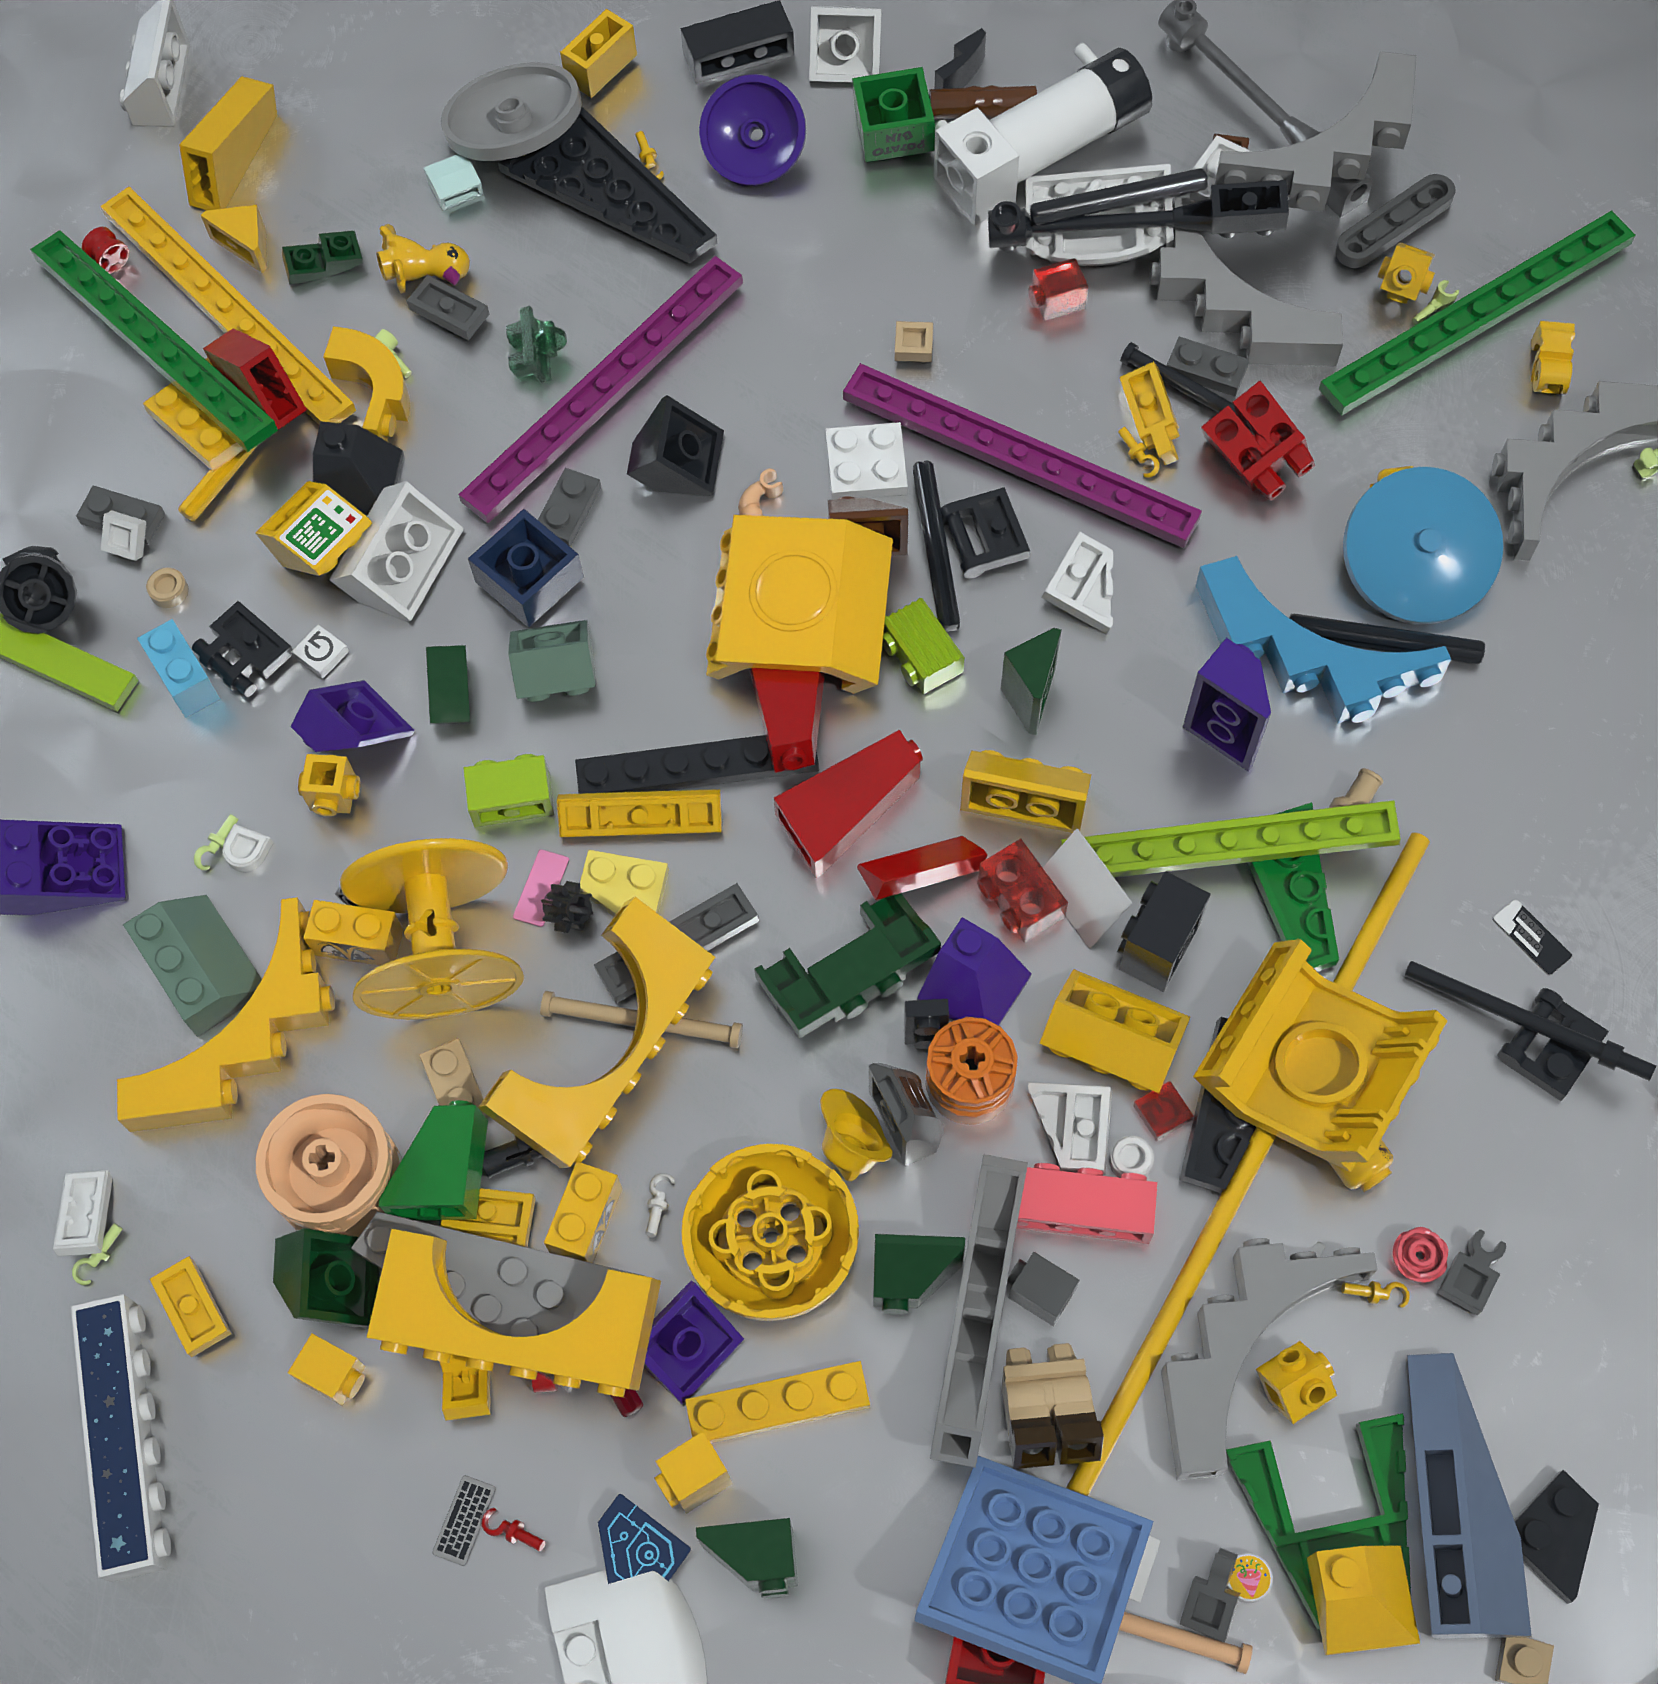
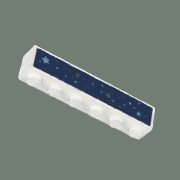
[71,1294,171,1582]

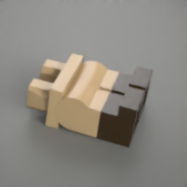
[1001,1343,1104,1469]

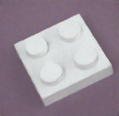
[825,422,908,500]

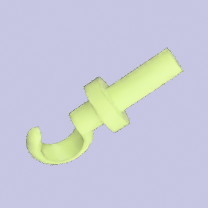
[194,814,239,870]
[72,1223,123,1285]

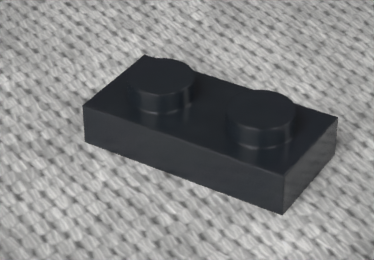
[904,999,949,1049]

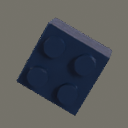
[468,509,584,628]

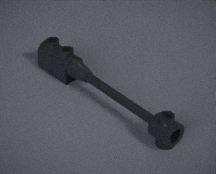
[988,180,1289,252]

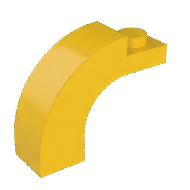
[323,326,410,441]

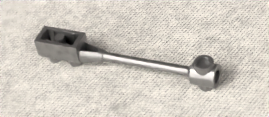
[1158,0,1373,218]

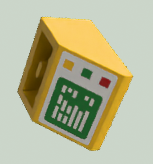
[255,481,372,576]

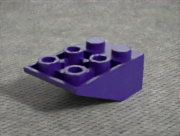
[0,819,126,915]

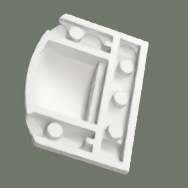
[1026,164,1174,266]
[544,1570,707,1684]

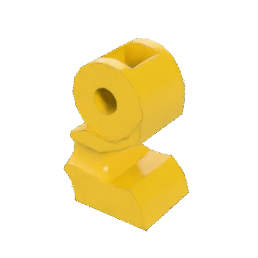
[1531,321,1575,395]

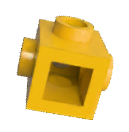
[1377,242,1435,304]
[298,754,360,816]
[1256,1341,1338,1424]

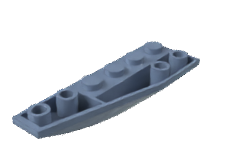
[1407,1353,1532,1639]

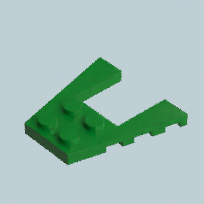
[1226,1413,1411,1630]

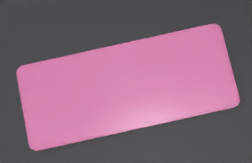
[513,849,569,927]

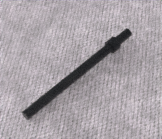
[1405,961,1657,1081]

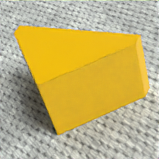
[201,205,267,273]

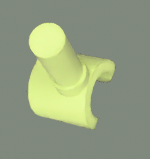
[1412,280,1459,325]
[374,329,412,378]
[1633,447,1658,478]

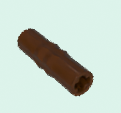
[929,85,1037,120]

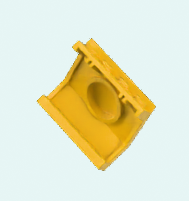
[706,515,893,694]
[1193,939,1448,1172]

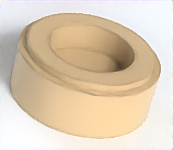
[146,568,189,608]

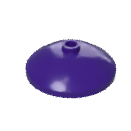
[699,74,806,186]

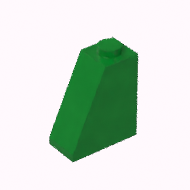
[379,1100,488,1220]

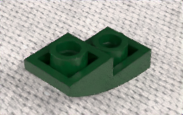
[282,230,362,285]
[426,645,470,725]

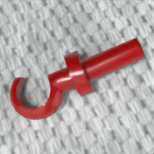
[482,1508,546,1552]

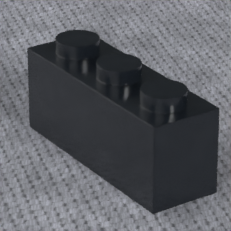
[680,0,795,84]

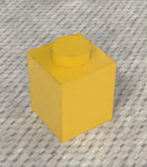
[287,1333,366,1406]

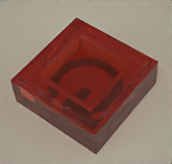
[1133,1081,1194,1141]

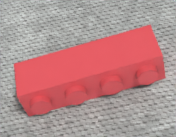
[1016,1163,1157,1244]

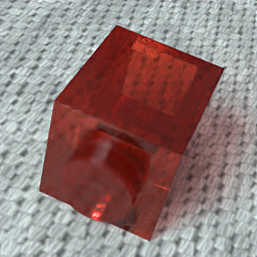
[1028,258,1089,321]

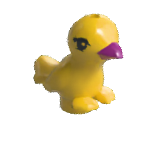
[376,224,470,294]

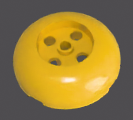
[681,1144,859,1321]

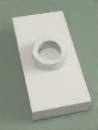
[53,1170,113,1256]

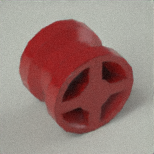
[82,227,130,274]

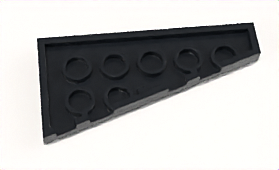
[497,106,718,263]

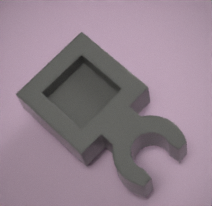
[1437,1229,1506,1316]

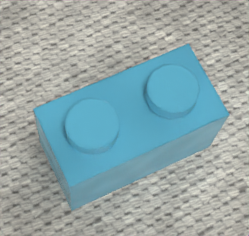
[137,619,220,718]

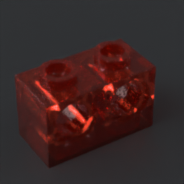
[977,838,1068,943]

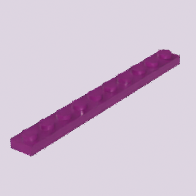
[458,256,743,523]
[843,363,1202,548]

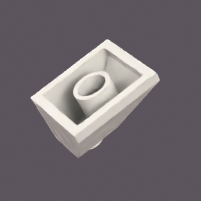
[809,5,882,82]

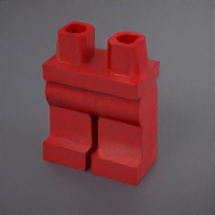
[1201,381,1315,501]

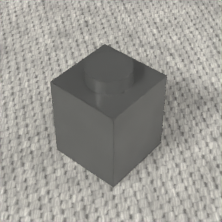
[1007,1252,1080,1327]

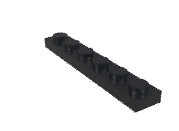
[575,735,819,794]

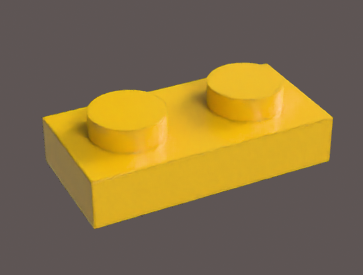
[150,1256,232,1357]

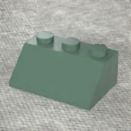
[123,895,262,1037]

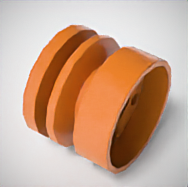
[925,1017,1018,1125]

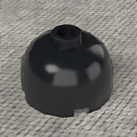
[0,554,77,634]

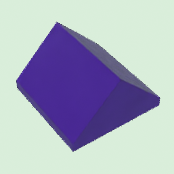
[644,1280,744,1405]

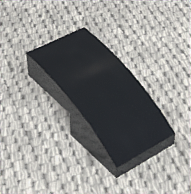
[934,28,986,89]

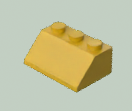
[960,750,1092,833]
[1039,969,1190,1093]

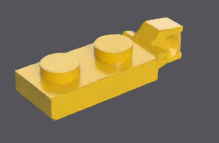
[1120,361,1180,465]

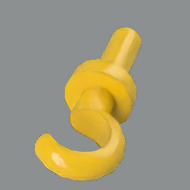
[635,131,664,180]
[1118,427,1160,478]
[1341,1281,1410,1308]

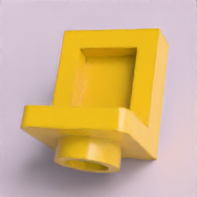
[439,1354,490,1421]

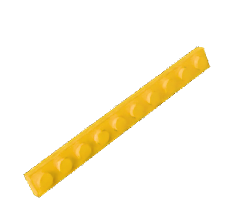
[100,186,356,425]

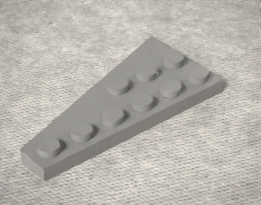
[351,1212,644,1393]

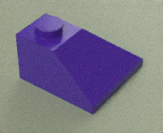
[290,680,415,752]
[917,917,1032,1026]

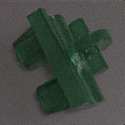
[506,305,567,383]

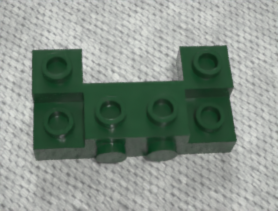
[754,893,941,1039]

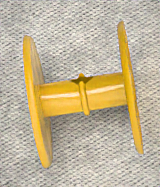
[340,838,524,1020]

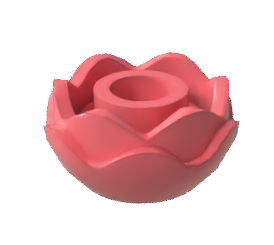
[1393,1227,1448,1283]

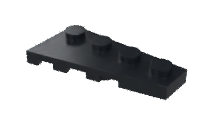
[1179,1016,1256,1193]

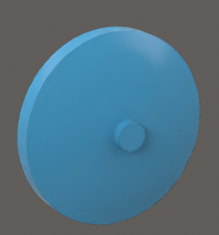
[1343,467,1503,625]

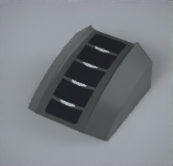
[869,1063,944,1167]

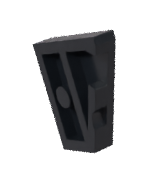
[1514,1470,1599,1604]

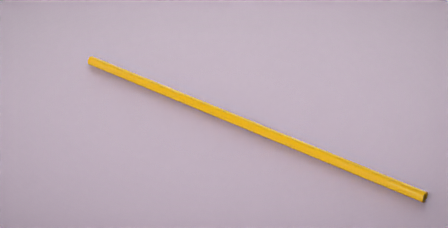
[1066,833,1430,1496]

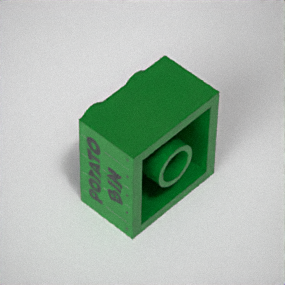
[852,67,935,162]

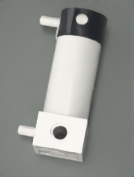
[934,43,1152,226]

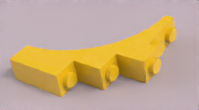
[117,897,335,1132]

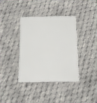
[1037,829,1132,948]

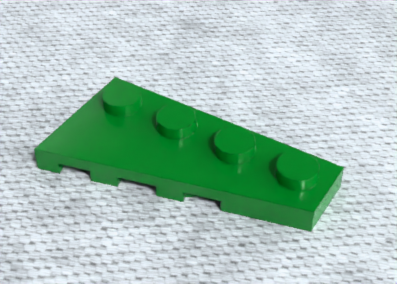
[1247,802,1339,971]

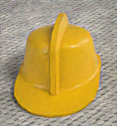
[820,1089,893,1182]

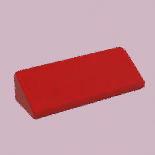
[857,836,988,900]

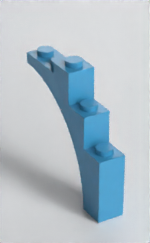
[1195,556,1451,724]

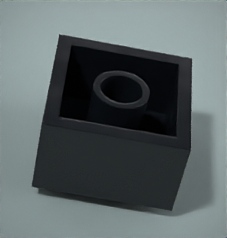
[1117,871,1211,992]

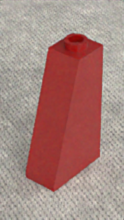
[749,668,825,773]
[774,730,923,878]

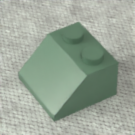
[508,620,596,702]

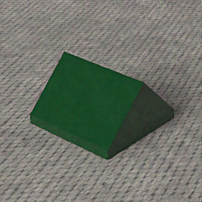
[1001,628,1062,735]

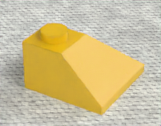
[1307,1546,1420,1655]

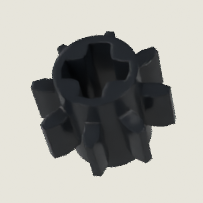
[541,881,593,933]

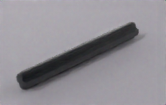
[1030,168,1208,226]
[913,460,960,632]
[1289,613,1485,664]

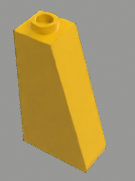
[179,76,277,210]

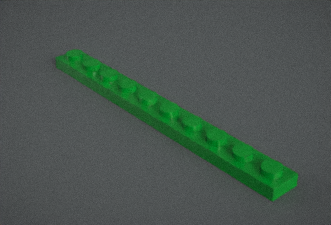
[1319,210,1636,416]
[30,230,278,452]

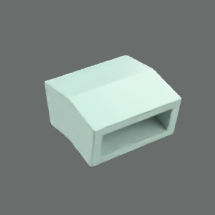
[424,154,483,211]

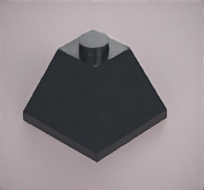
[627,395,724,497]
[313,421,404,516]

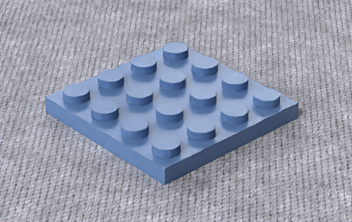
[914,1456,1154,1684]

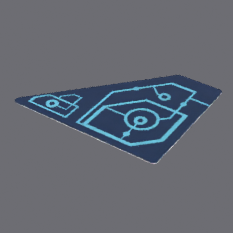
[598,1494,691,1584]

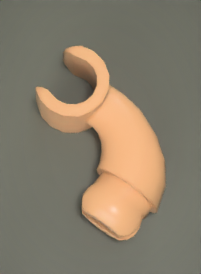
[738,468,783,516]

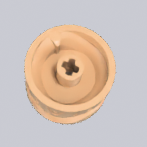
[255,1094,402,1237]

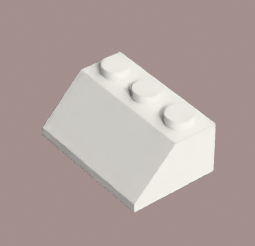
[120,0,190,127]
[330,481,464,622]

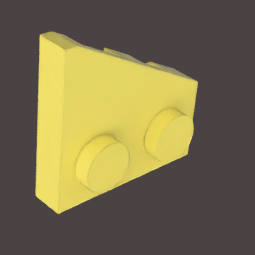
[580,850,669,917]

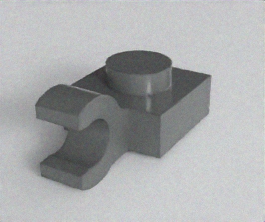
[1180,1548,1241,1642]

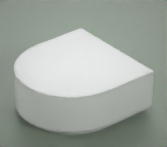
[223,824,273,872]

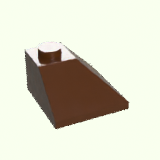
[828,496,908,556]

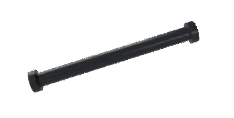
[1120,342,1253,432]

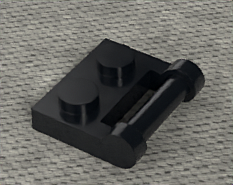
[940,487,1030,579]
[1497,988,1609,1101]

